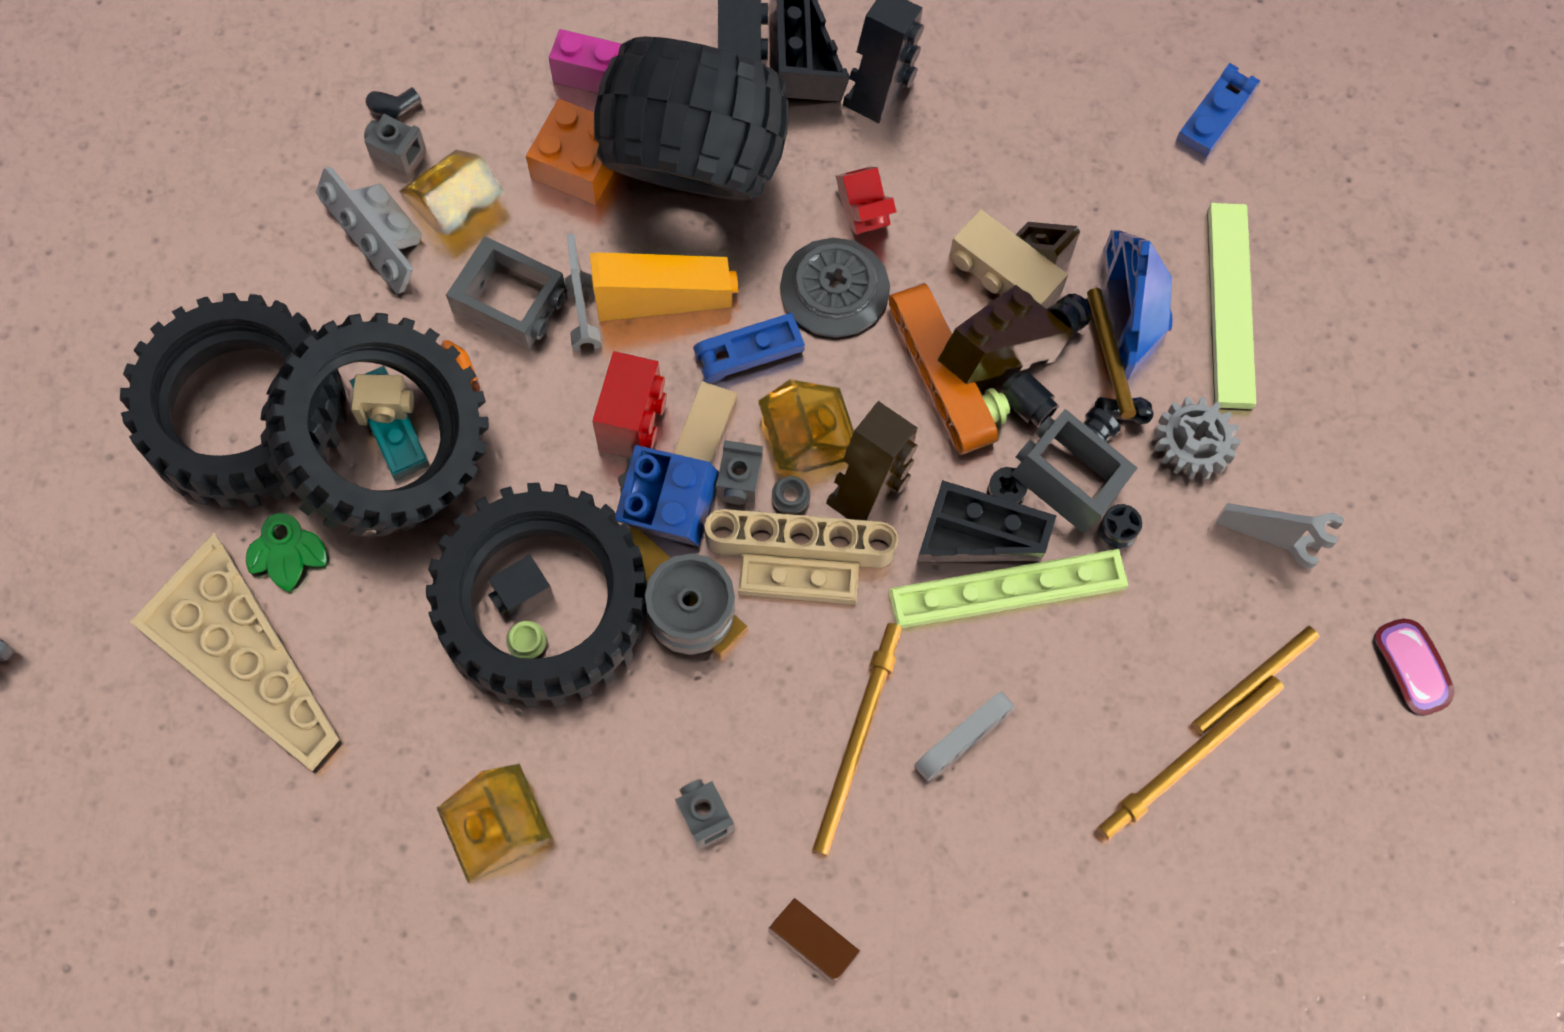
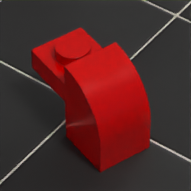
[835,166,897,234]

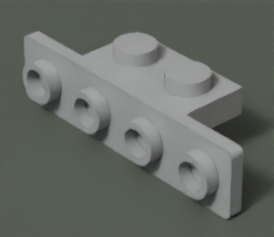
[316,167,422,294]

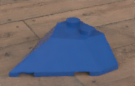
[1104,230,1173,380]

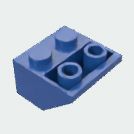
[615,445,719,546]

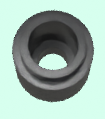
[1002,372,1059,428]

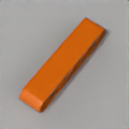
[889,283,998,455]

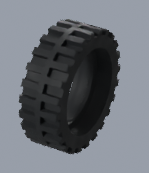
[120,293,346,509]
[260,313,489,536]
[426,482,648,708]

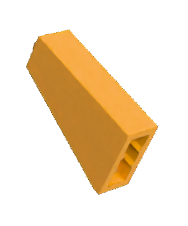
[590,252,739,322]

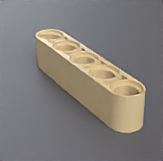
[705,509,898,568]

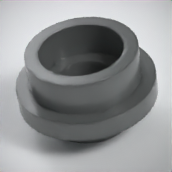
[772,476,810,514]

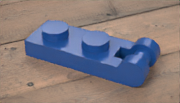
[1177,63,1260,157]
[693,312,805,383]

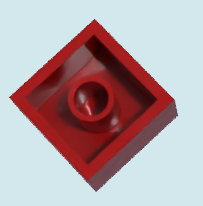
[592,351,667,458]

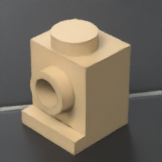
[351,374,414,425]

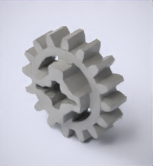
[1154,397,1241,479]

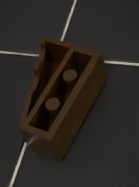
[938,285,1074,384]
[826,401,918,521]

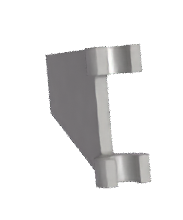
[564,234,602,351]
[1216,503,1344,569]

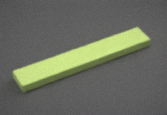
[1208,203,1256,409]
[888,549,1128,628]

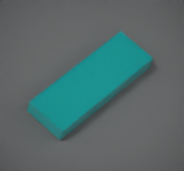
[349,366,430,481]

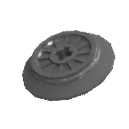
[780,237,890,338]

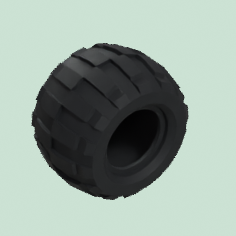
[594,36,788,201]

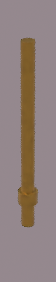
[812,623,902,856]
[1097,676,1284,840]

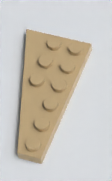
[130,533,340,771]

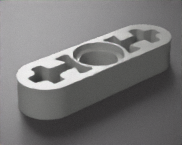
[914,691,1016,782]

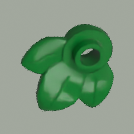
[246,513,327,591]

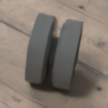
[645,553,735,655]

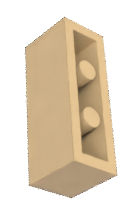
[949,209,1068,309]

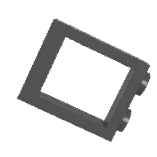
[446,236,567,349]
[1011,409,1138,534]

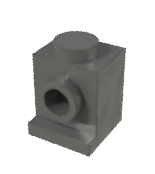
[364,114,426,175]
[717,440,763,505]
[675,779,735,849]

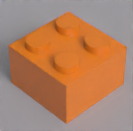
[526,98,614,205]

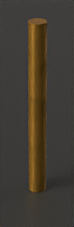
[1087,288,1136,419]
[1192,626,1319,735]

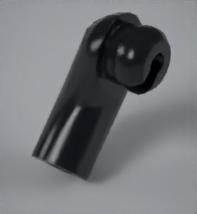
[365,87,422,119]
[1094,397,1154,424]

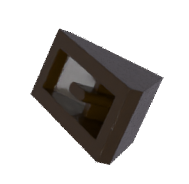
[1016,222,1080,268]

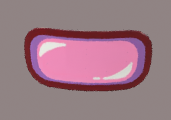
[1375,618,1454,716]

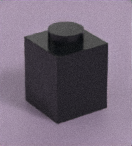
[488,554,554,622]

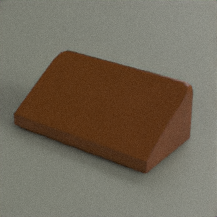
[768,897,860,985]

